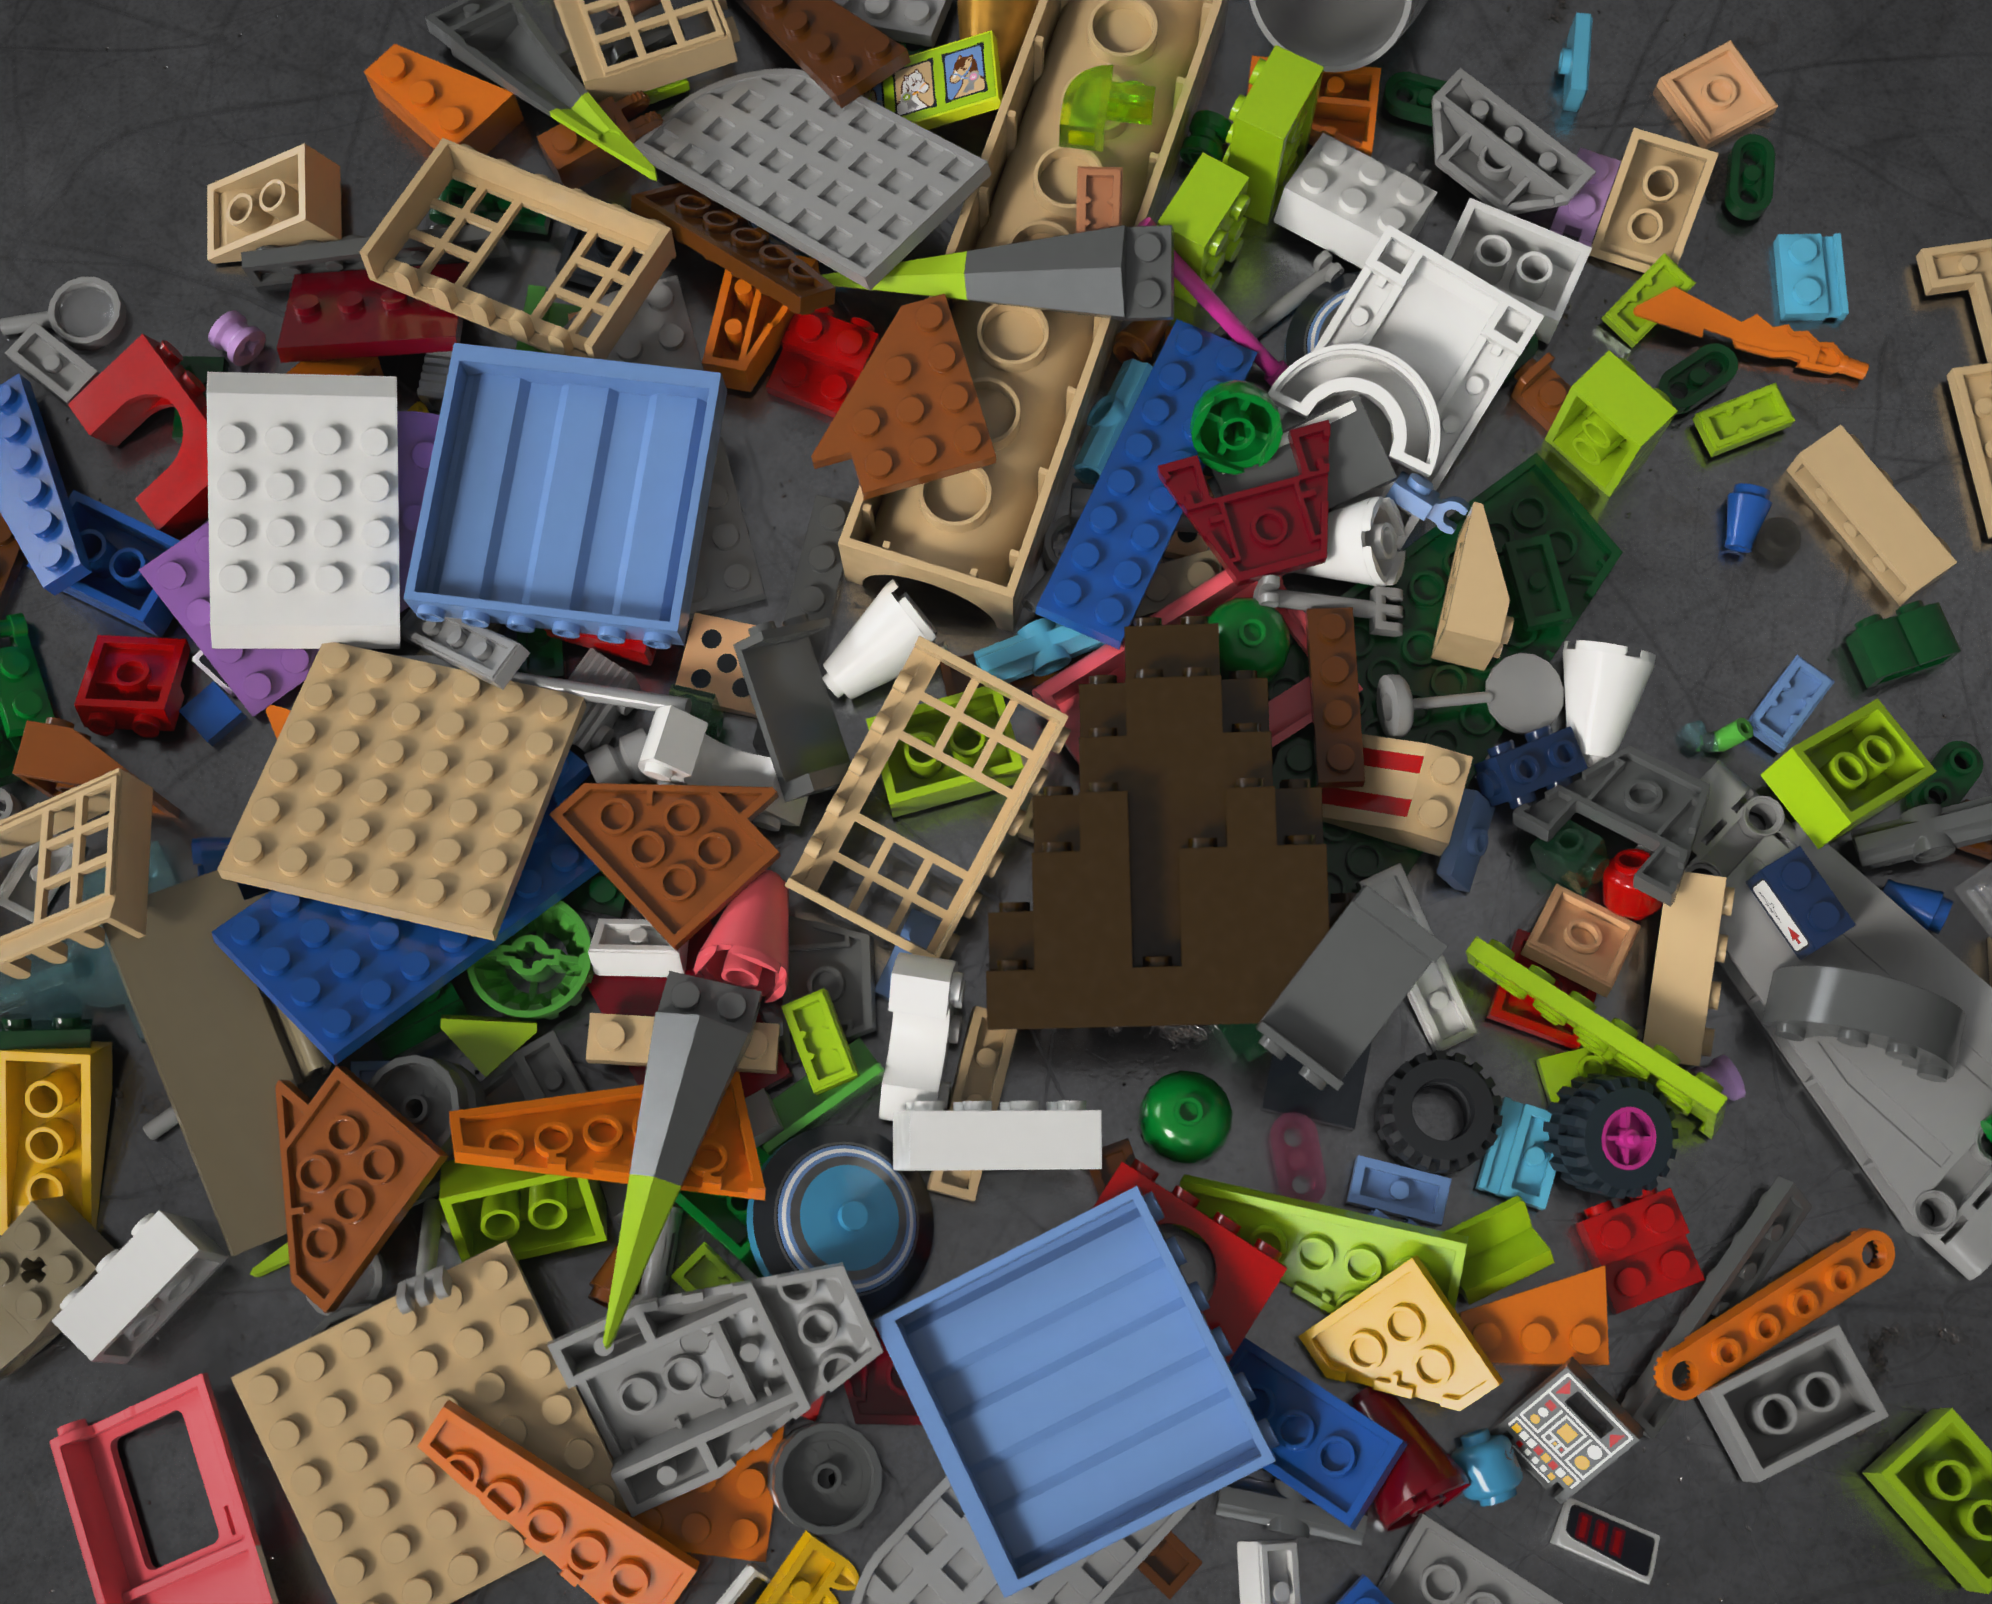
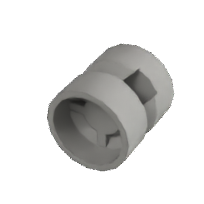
[584,727,657,784]

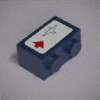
[1745,846,1856,961]

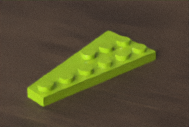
[1466,936,1728,1140]
[1173,1174,1469,1314]

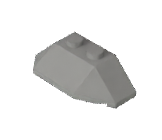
[1431,68,1596,215]

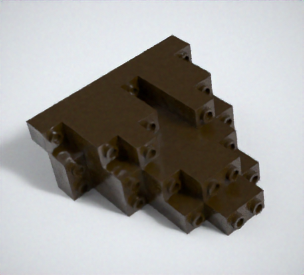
[986,616,1357,1030]

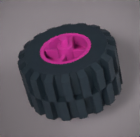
[1543,1073,1679,1199]

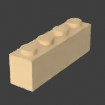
[1787,425,1957,606]
[1643,872,1735,1067]

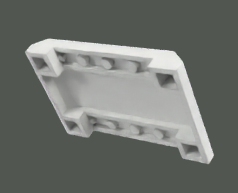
[1278,225,1544,551]
[206,372,400,649]

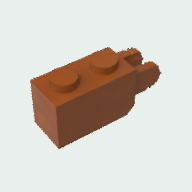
[537,90,664,189]

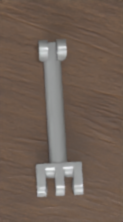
[1212,250,1344,344]
[1253,575,1403,637]
[396,1198,452,1315]

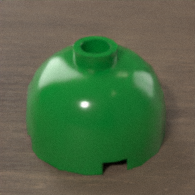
[1190,380,1283,475]
[1208,597,1290,683]
[1138,1070,1233,1166]

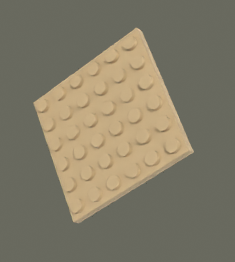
[217,642,586,941]
[231,1240,629,1604]

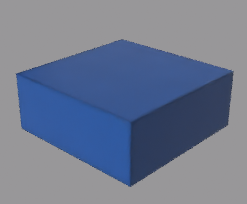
[179,681,247,747]

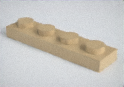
[927,1006,1017,1202]
[585,1013,780,1074]

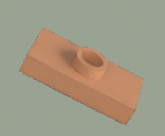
[1076,166,1123,233]

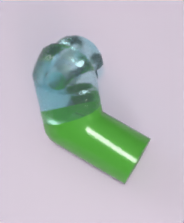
[1681,718,1753,752]

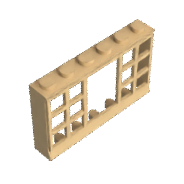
[553,0,740,103]
[360,138,676,360]
[785,636,1071,960]
[0,768,153,979]

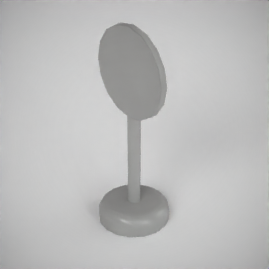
[1376,653,1564,739]

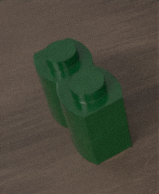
[1845,600,1961,688]

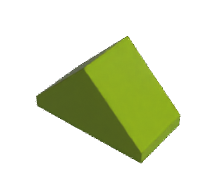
[440,1014,537,1077]

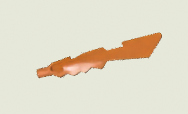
[1633,286,1869,380]

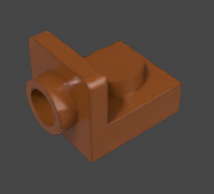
[1511,352,1571,431]

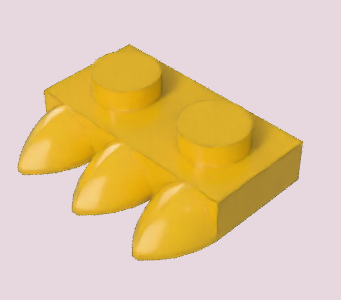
[755,1530,860,1604]

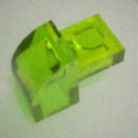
[1059,65,1156,152]

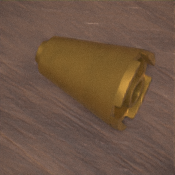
[957,0,1039,96]

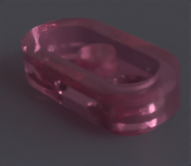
[1269,1112,1326,1203]

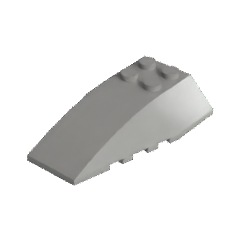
[547,1262,883,1517]

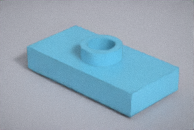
[1558,12,1593,112]

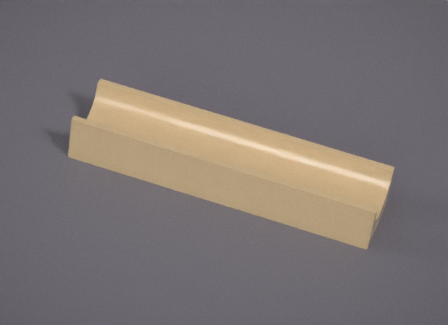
[838,0,1229,633]

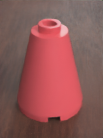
[693,870,789,1003]

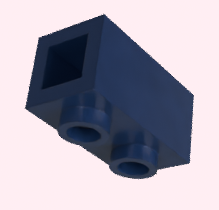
[1474,725,1588,809]

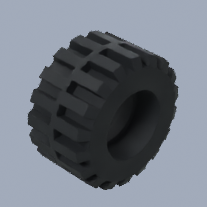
[1375,1050,1503,1176]

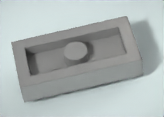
[5,321,100,405]

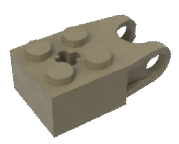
[0,1196,115,1380]

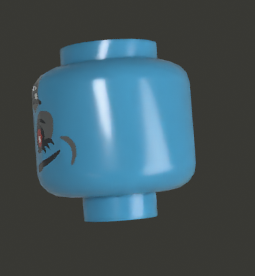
[1451,1428,1523,1507]

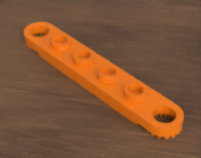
[1653,1228,1895,1401]

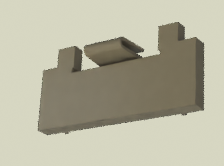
[100,870,332,1256]

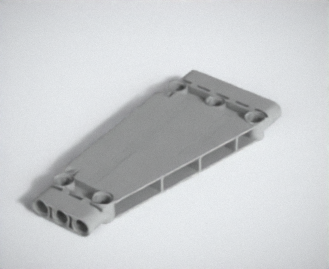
[1634,760,1992,1280]

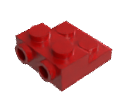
[766,306,880,418]
[74,635,191,738]
[1574,1187,1705,1315]

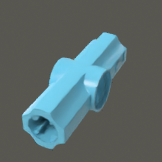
[1073,358,1153,484]
[973,618,1105,683]

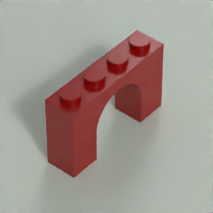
[68,334,208,540]
[1092,1158,1287,1363]

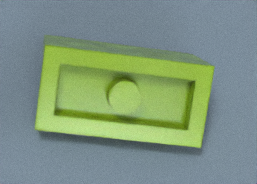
[1445,1196,1555,1305]

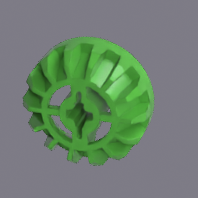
[467,900,595,1022]

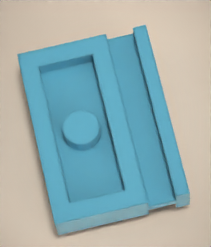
[1773,233,1849,321]
[1475,1097,1556,1211]

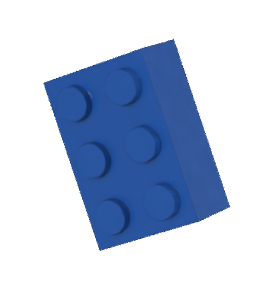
[27,490,180,638]

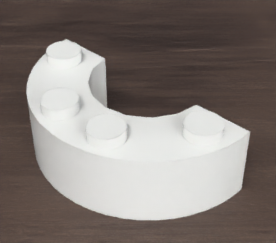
[1268,344,1440,478]
[638,705,809,831]
[879,952,966,1121]

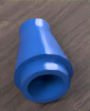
[1724,483,1773,553]
[1882,879,1954,934]

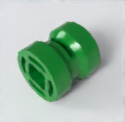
[1179,110,1232,167]

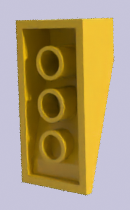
[0,1041,112,1235]

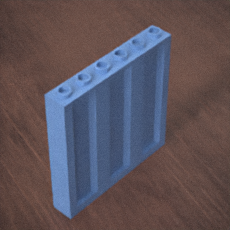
[403,343,727,649]
[873,1186,1280,1598]

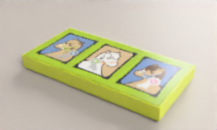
[861,30,1003,130]

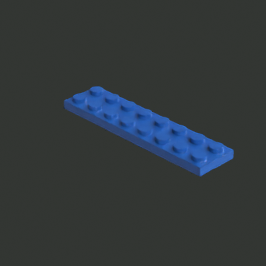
[1035,319,1258,650]

